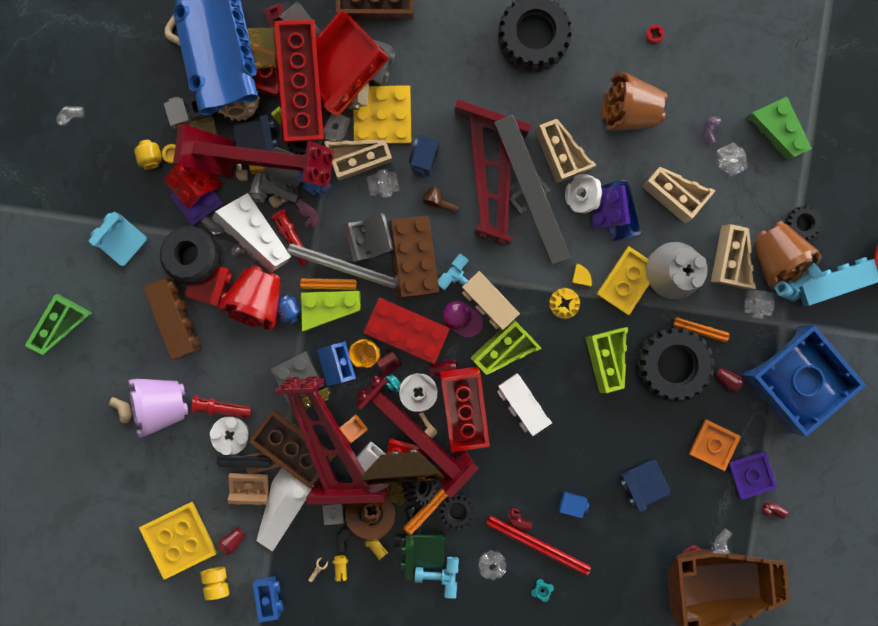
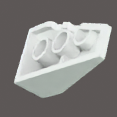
[257,468,314,551]

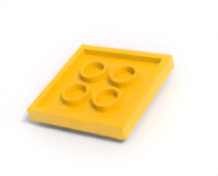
[353,86,411,144]
[139,501,217,580]

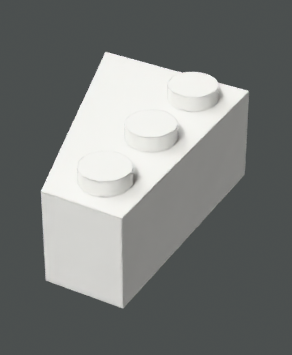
[497,373,552,436]

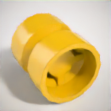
[200,567,230,600]

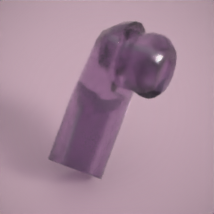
[702,116,721,145]

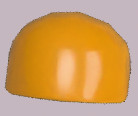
[349,339,380,368]

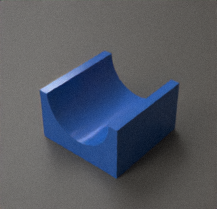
[743,325,866,437]

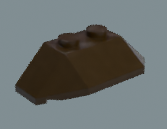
[362,450,444,485]

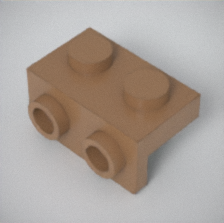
[228,473,269,505]

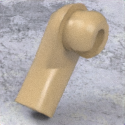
[109,397,132,423]

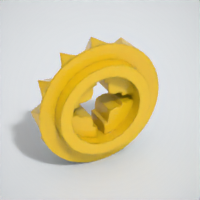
[550,288,581,319]

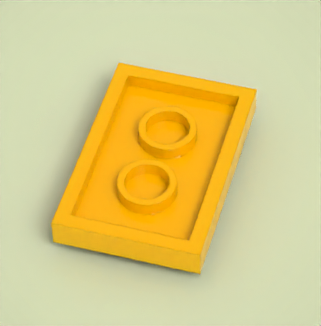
[596,246,650,315]

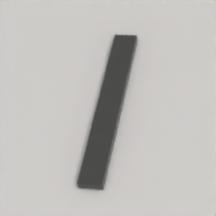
[495,114,570,264]

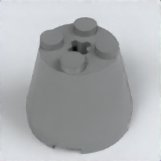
[645,242,708,299]

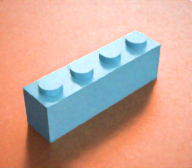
[799,257,878,306]

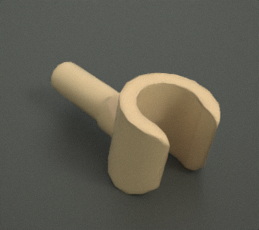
[236,164,248,181]
[269,195,286,208]
[419,412,437,438]
[308,557,328,582]

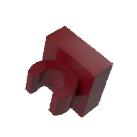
[264,3,285,29]
[377,349,402,375]

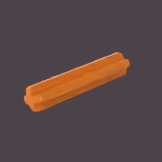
[300,278,357,290]
[673,318,729,343]
[403,488,448,535]

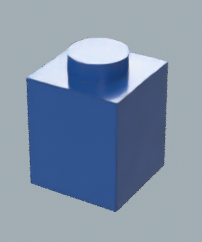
[558,491,589,518]

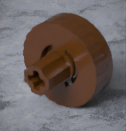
[344,497,395,542]

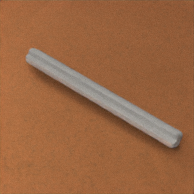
[287,244,396,289]

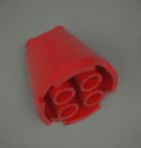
[218,265,281,331]

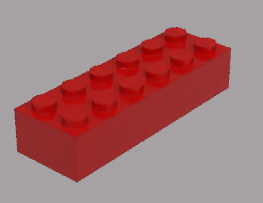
[273,20,324,143]

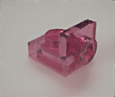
[295,199,320,229]

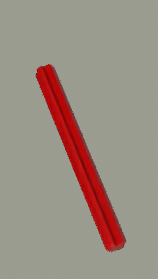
[486,516,591,576]

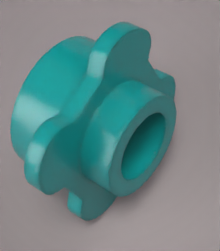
[384,375,401,393]
[531,579,554,602]

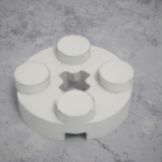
[565,174,602,213]
[399,373,438,411]
[210,416,249,455]

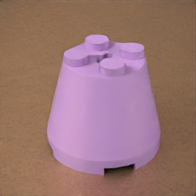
[128,379,188,438]

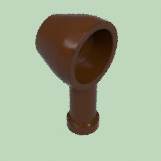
[422,187,458,214]

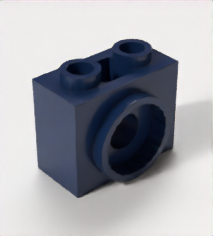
[409,135,439,177]

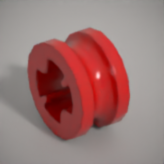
[646,25,664,44]

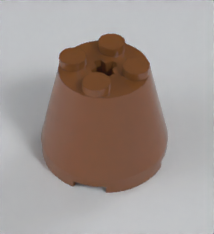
[602,72,667,131]
[754,221,822,290]

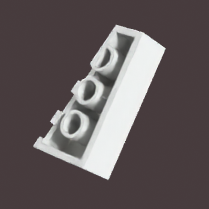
[212,193,291,273]

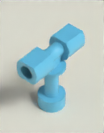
[438,254,469,291]
[774,263,823,301]
[415,557,459,598]

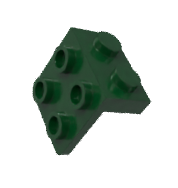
[401,534,445,580]

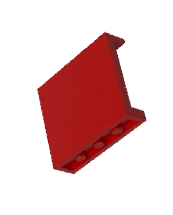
[316,10,390,116]

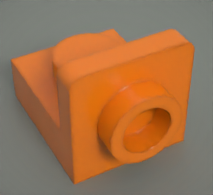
[340,415,368,444]

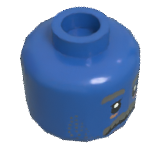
[277,295,302,325]

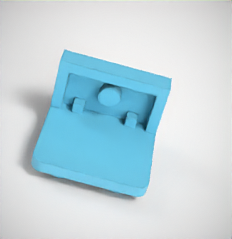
[88,212,147,266]

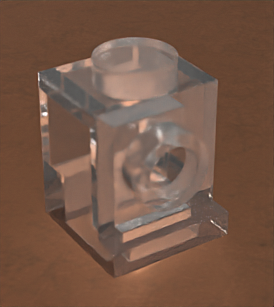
[323,113,351,142]

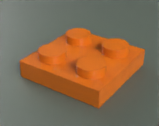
[688,419,741,471]

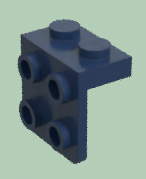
[233,115,279,151]
[620,459,670,512]

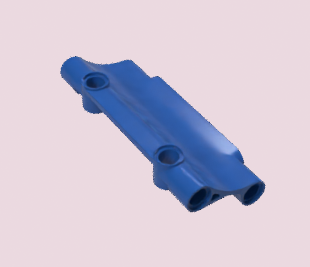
[173,0,258,115]

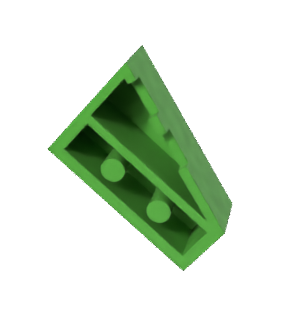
[747,97,812,160]
[25,294,92,355]

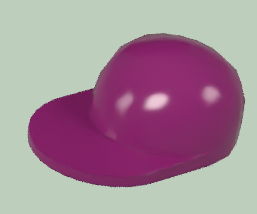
[443,301,483,337]

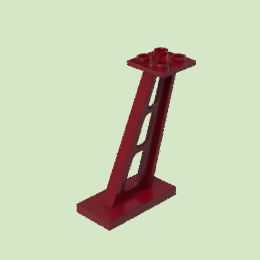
[454,99,531,246]
[173,124,334,188]
[356,373,479,498]
[275,376,392,504]

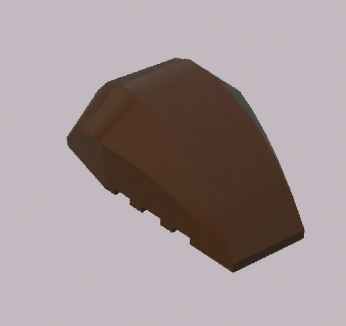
[667,549,790,626]

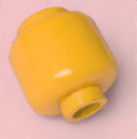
[134,140,162,170]

